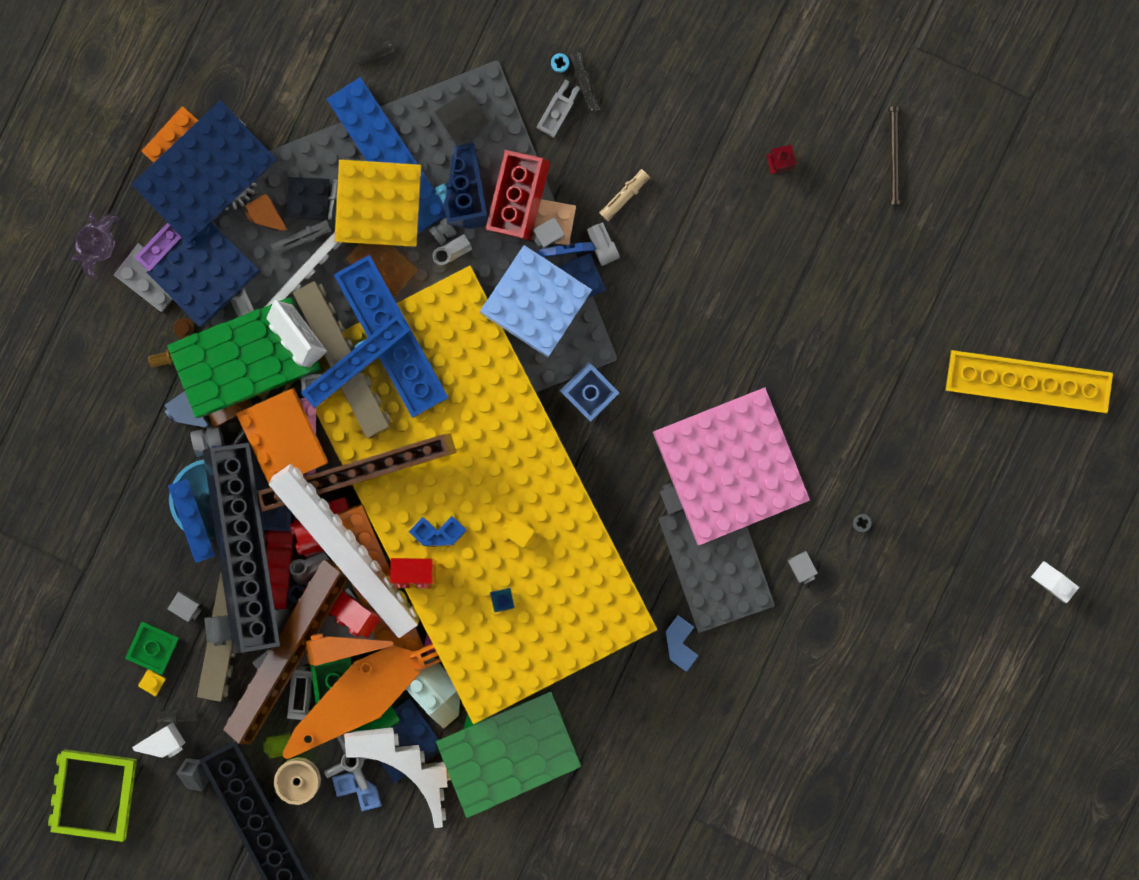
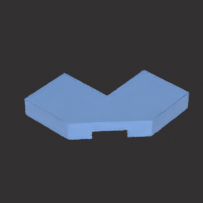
[666,615,698,672]
[332,772,382,811]

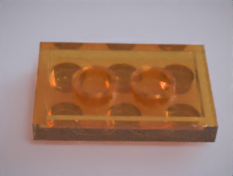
[346,243,419,298]

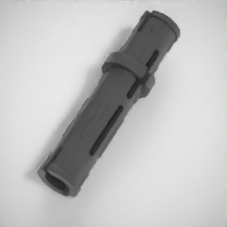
[271,220,332,255]

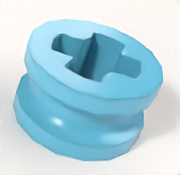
[551,53,569,73]

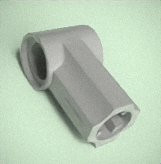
[587,222,620,266]
[433,234,473,267]
[231,287,254,317]
[289,552,329,585]

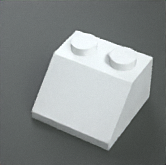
[132,722,185,758]

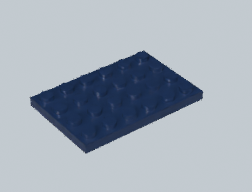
[132,100,277,244]

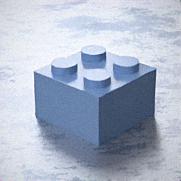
[560,362,619,422]

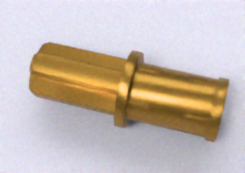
[148,349,174,367]

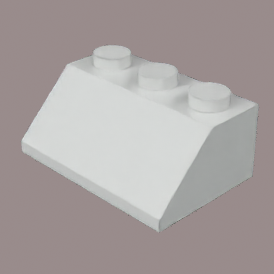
[267,300,327,368]

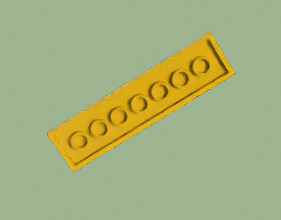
[945,350,1113,413]

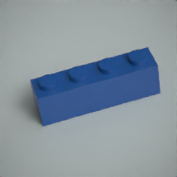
[168,479,215,563]

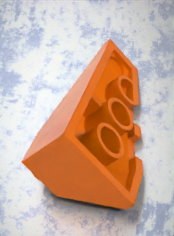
[306,633,394,666]

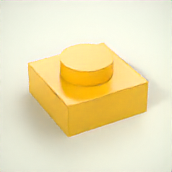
[138,669,167,696]

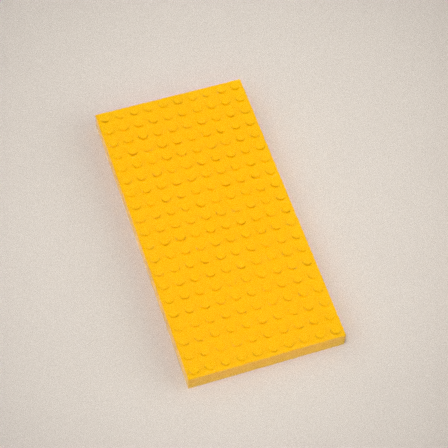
[299,266,657,724]

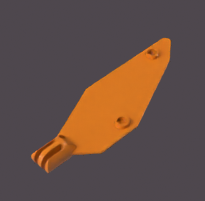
[283,643,442,759]

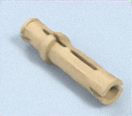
[599,169,650,221]

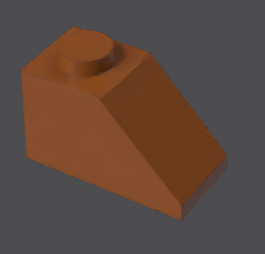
[245,194,288,232]
[206,398,253,429]

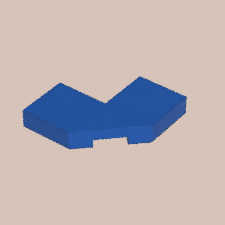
[538,242,595,257]
[409,516,467,546]

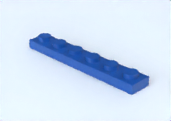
[301,315,410,409]

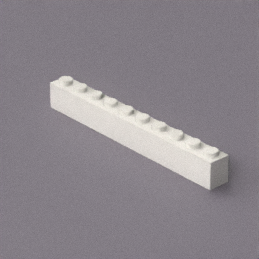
[269,464,420,638]

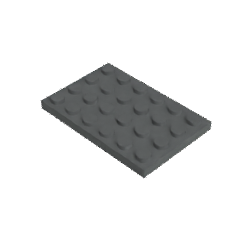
[658,509,775,633]

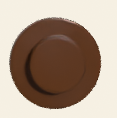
[174,318,194,338]

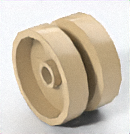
[274,757,321,805]

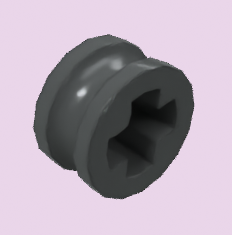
[853,514,871,532]

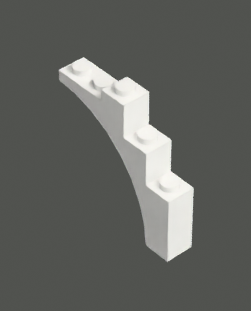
[344,728,451,828]

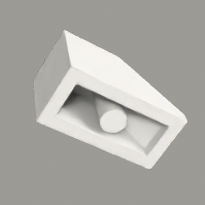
[1031,561,1079,603]

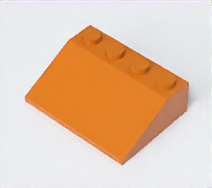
[236,388,328,488]

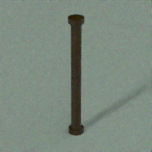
[888,107,902,205]

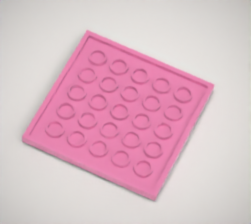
[653,388,810,545]

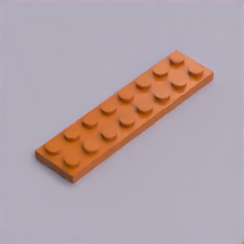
[337,503,424,651]

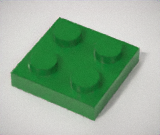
[125,621,179,675]

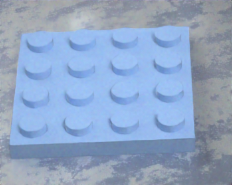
[479,245,592,358]

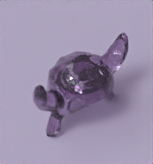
[72,213,121,280]

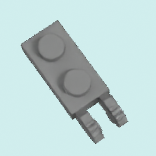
[536,79,580,138]

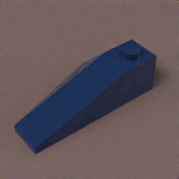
[444,143,488,229]

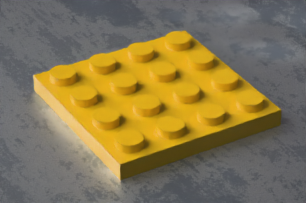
[334,160,421,247]

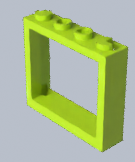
[48,749,137,842]

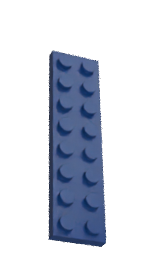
[326,77,446,235]
[334,255,449,418]

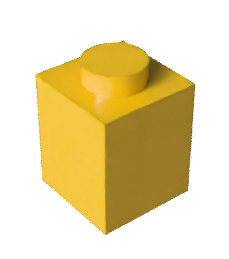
[502,517,536,549]

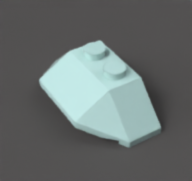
[406,657,460,729]

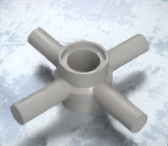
[324,734,369,791]

